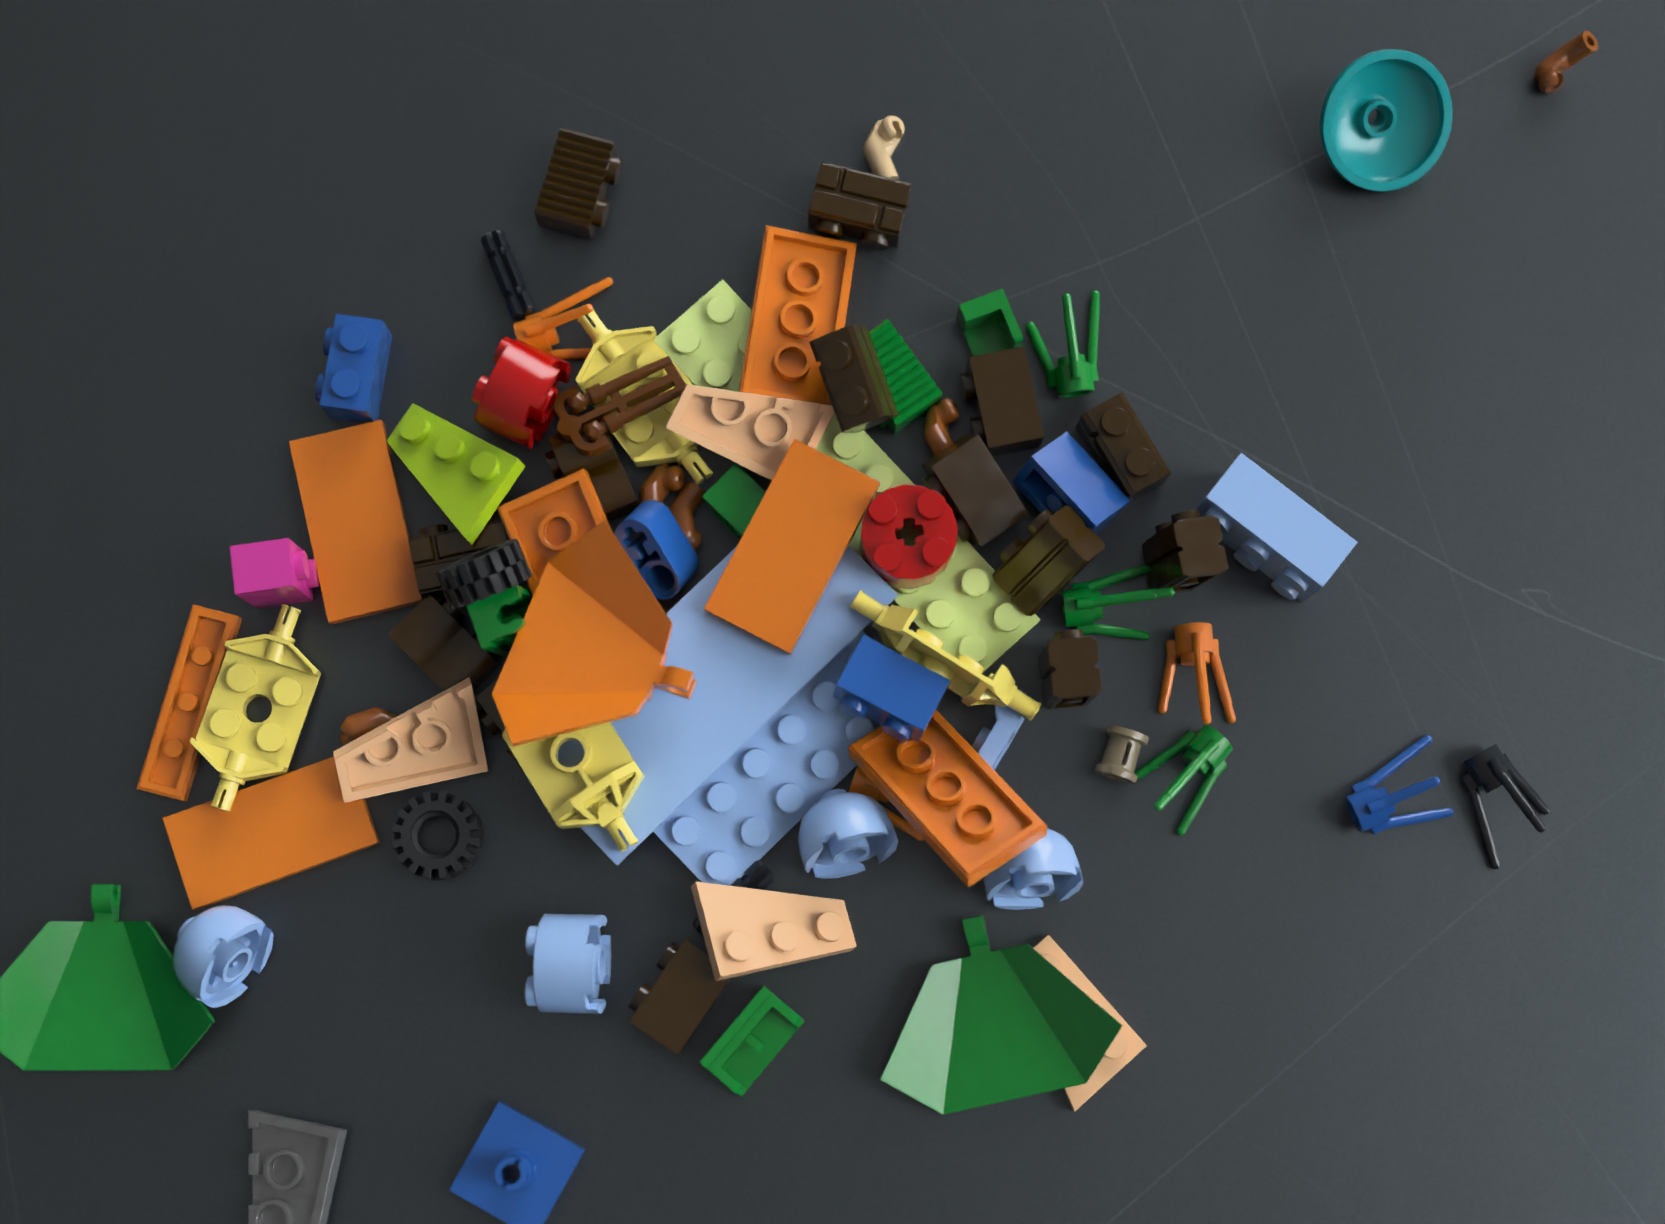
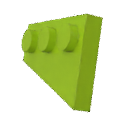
[386,403,526,545]

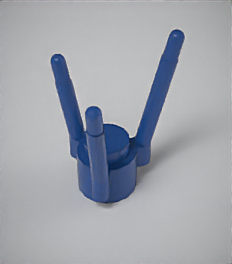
[1345,735,1454,835]

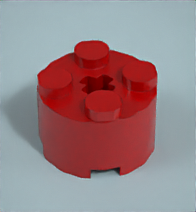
[471,337,571,450]
[860,484,958,589]

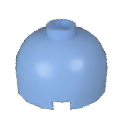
[798,789,898,879]
[983,828,1083,910]
[173,905,274,1008]

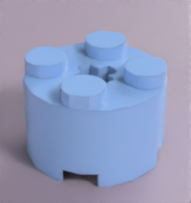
[525,914,611,1014]

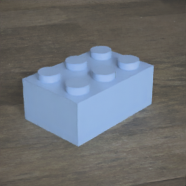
[1195,453,1358,603]

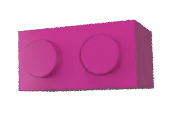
[230,538,319,609]

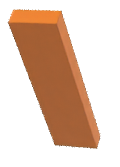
[137,604,242,802]

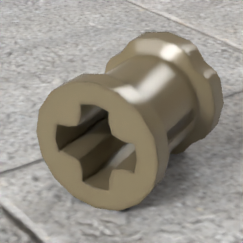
[1094,725,1149,784]

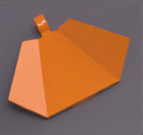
[492,520,696,746]

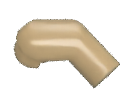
[863,115,905,180]

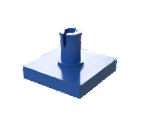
[449,1101,586,1224]

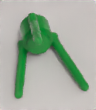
[1026,290,1100,398]
[1061,564,1175,640]
[1134,725,1233,836]

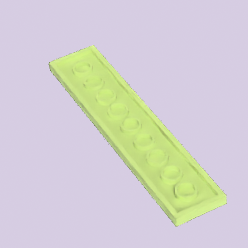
[653,279,1041,673]

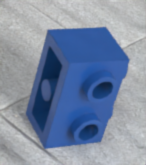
[315,314,392,423]
[1012,432,1131,534]
[833,635,951,743]

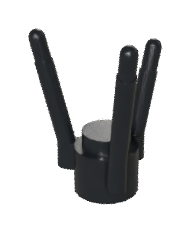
[1460,744,1550,869]

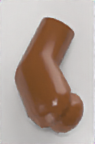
[1534,31,1598,93]
[924,398,960,456]
[639,463,685,505]
[668,480,706,550]
[340,707,397,745]

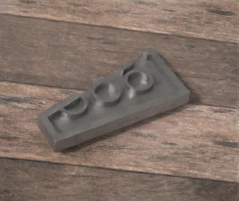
[248,1110,347,1224]

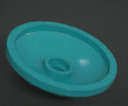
[1320,49,1453,191]

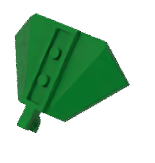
[0,884,215,1071]
[880,916,1123,1115]

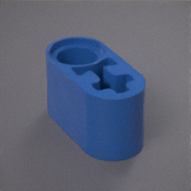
[615,500,699,600]

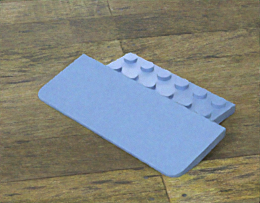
[558,545,898,886]

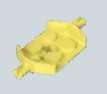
[575,309,713,485]
[850,590,1042,721]
[190,604,321,812]
[502,722,644,853]

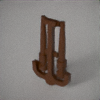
[554,356,686,456]

